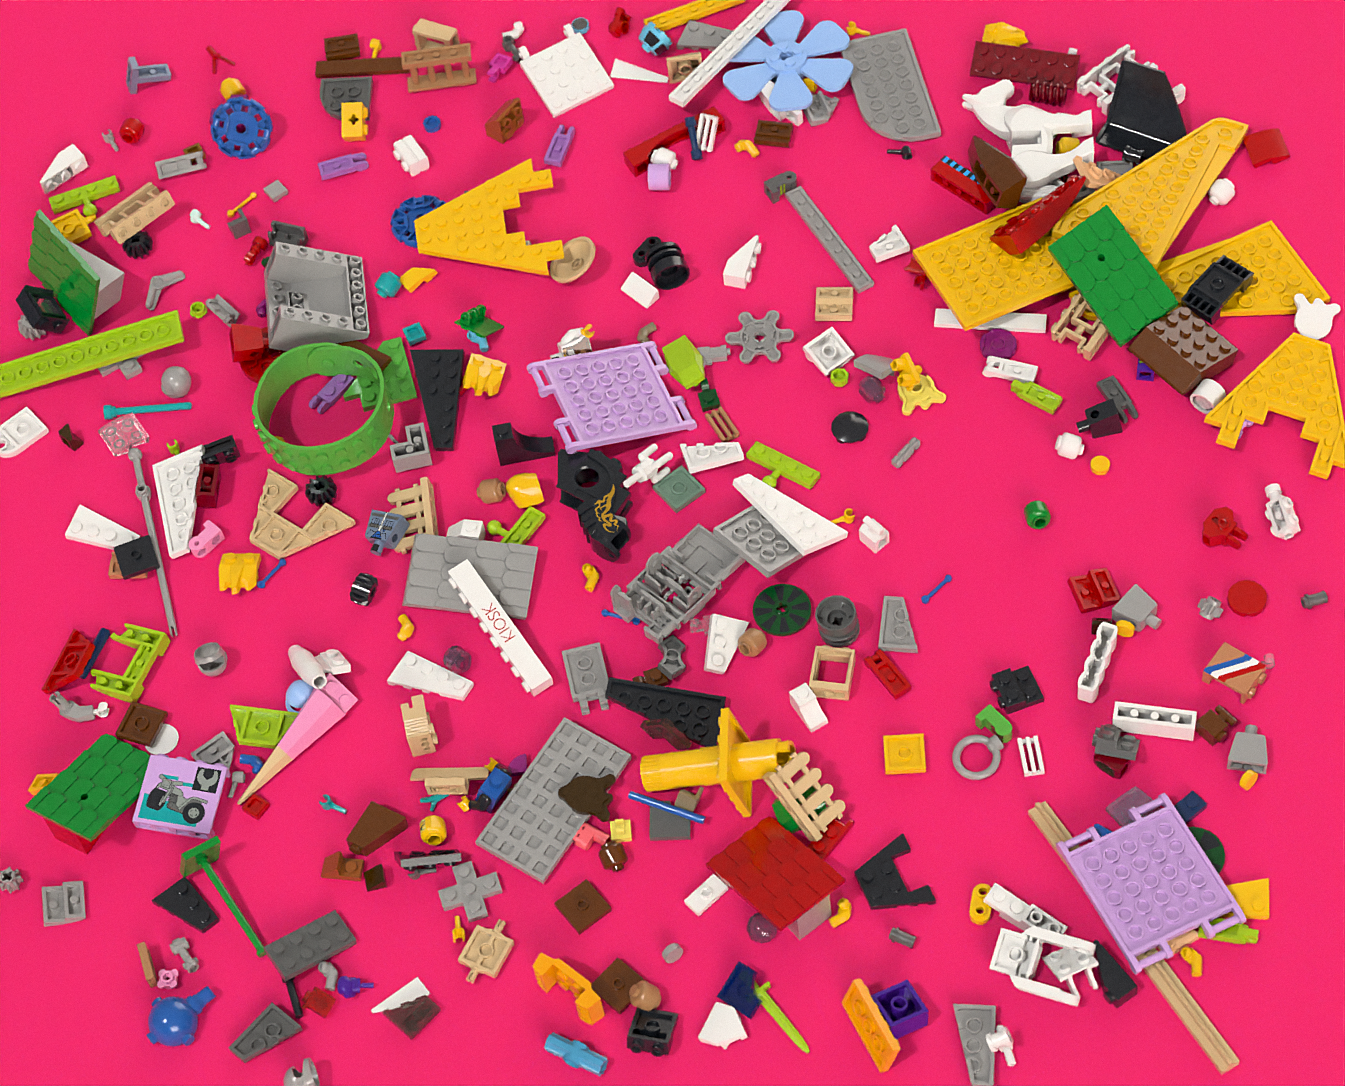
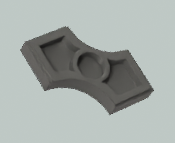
[657,635,686,680]

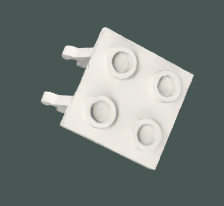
[1043,948,1098,996]

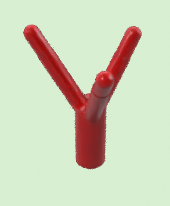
[206,46,236,74]

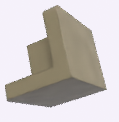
[674,786,704,812]

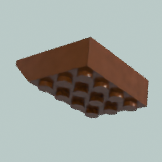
[1128,305,1238,395]

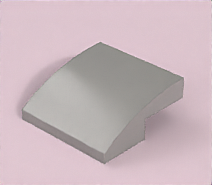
[42,881,86,927]

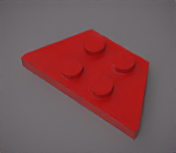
[41,629,96,694]

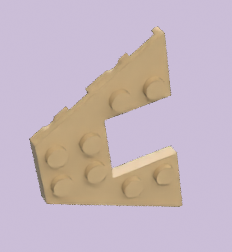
[249,469,356,560]

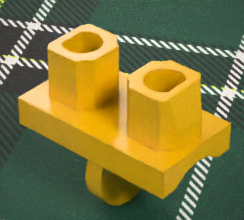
[890,352,922,391]

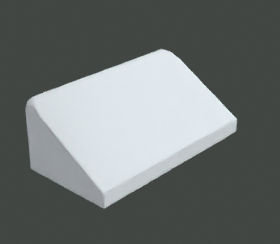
[621,272,659,309]

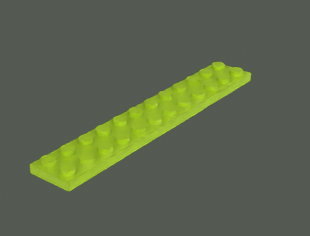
[0,310,185,398]

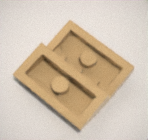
[815,287,853,321]

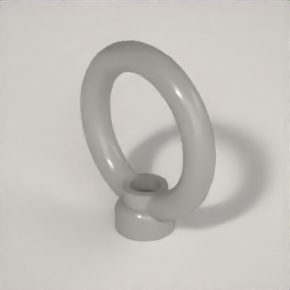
[952,735,1004,780]

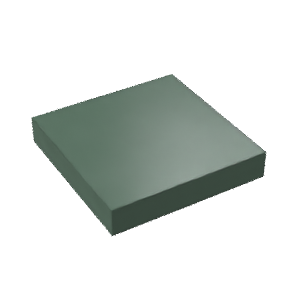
[652,465,706,513]

